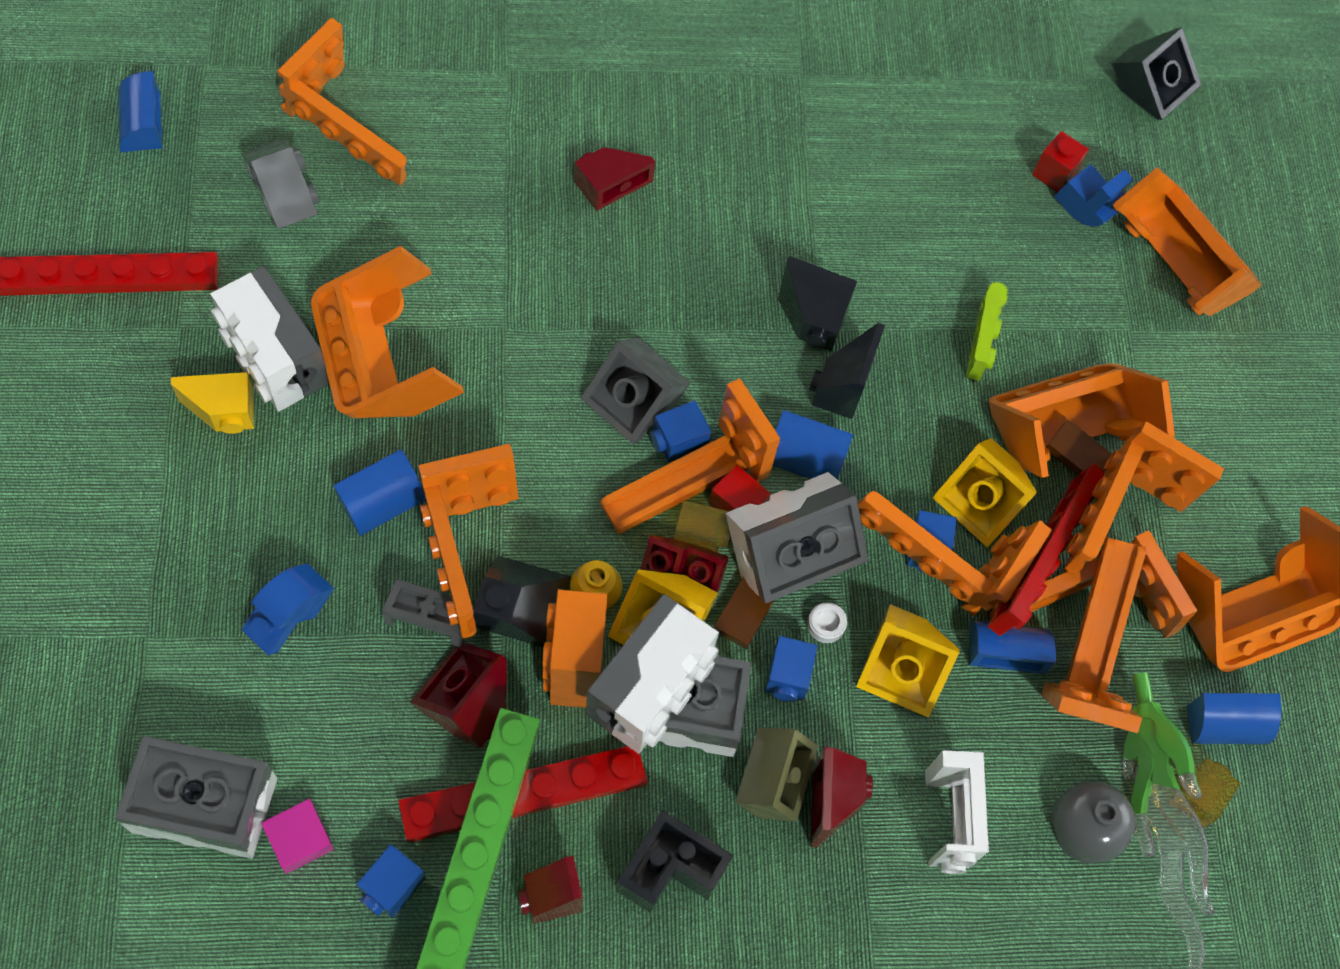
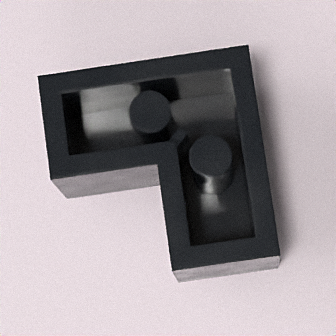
[616,810,734,913]

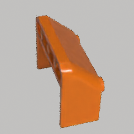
[1112,167,1262,316]
[311,246,464,418]
[989,363,1175,478]
[1177,506,1340,672]

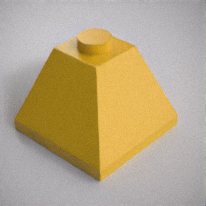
[932,438,1037,548]
[608,570,718,645]
[856,604,960,718]

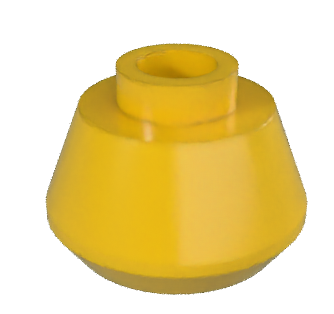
[570,560,623,609]

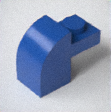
[1054,164,1134,227]
[241,563,335,655]

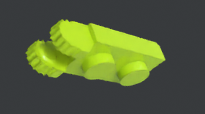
[966,281,1008,381]

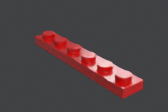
[0,252,219,296]
[988,463,1105,636]
[399,746,647,843]

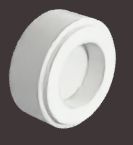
[807,602,847,643]

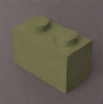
[735,727,818,822]

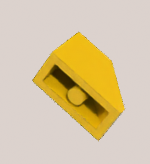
[171,372,254,434]

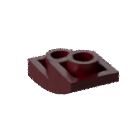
[640,535,729,593]

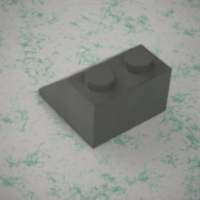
[581,337,691,444]

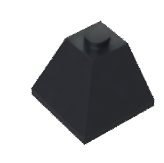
[1112,27,1201,120]
[778,256,857,352]
[809,322,885,419]
[473,556,571,647]

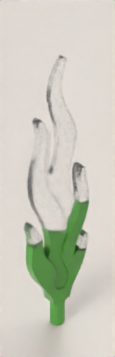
[1123,673,1214,969]

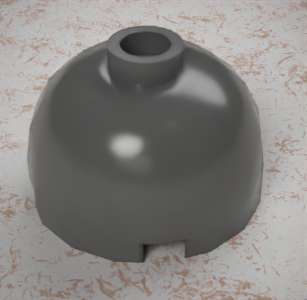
[1050,781,1136,864]

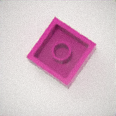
[261,798,334,874]

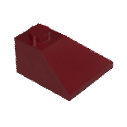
[410,642,507,748]
[810,747,873,847]

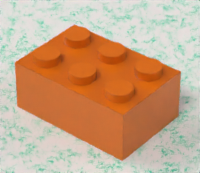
[543,590,607,708]

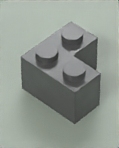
[241,139,319,229]

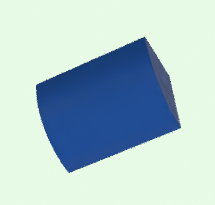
[118,71,163,152]
[772,410,854,479]
[333,449,426,536]
[969,620,1056,674]
[1186,693,1281,744]

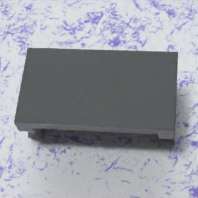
[382,579,472,647]

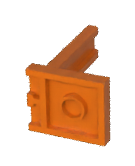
[277,17,407,186]
[600,378,780,535]
[1064,421,1224,574]
[418,444,519,639]
[857,491,1052,616]
[990,530,1197,638]
[1041,537,1146,733]

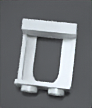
[925,750,989,874]

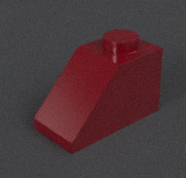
[574,147,655,211]
[517,855,583,924]

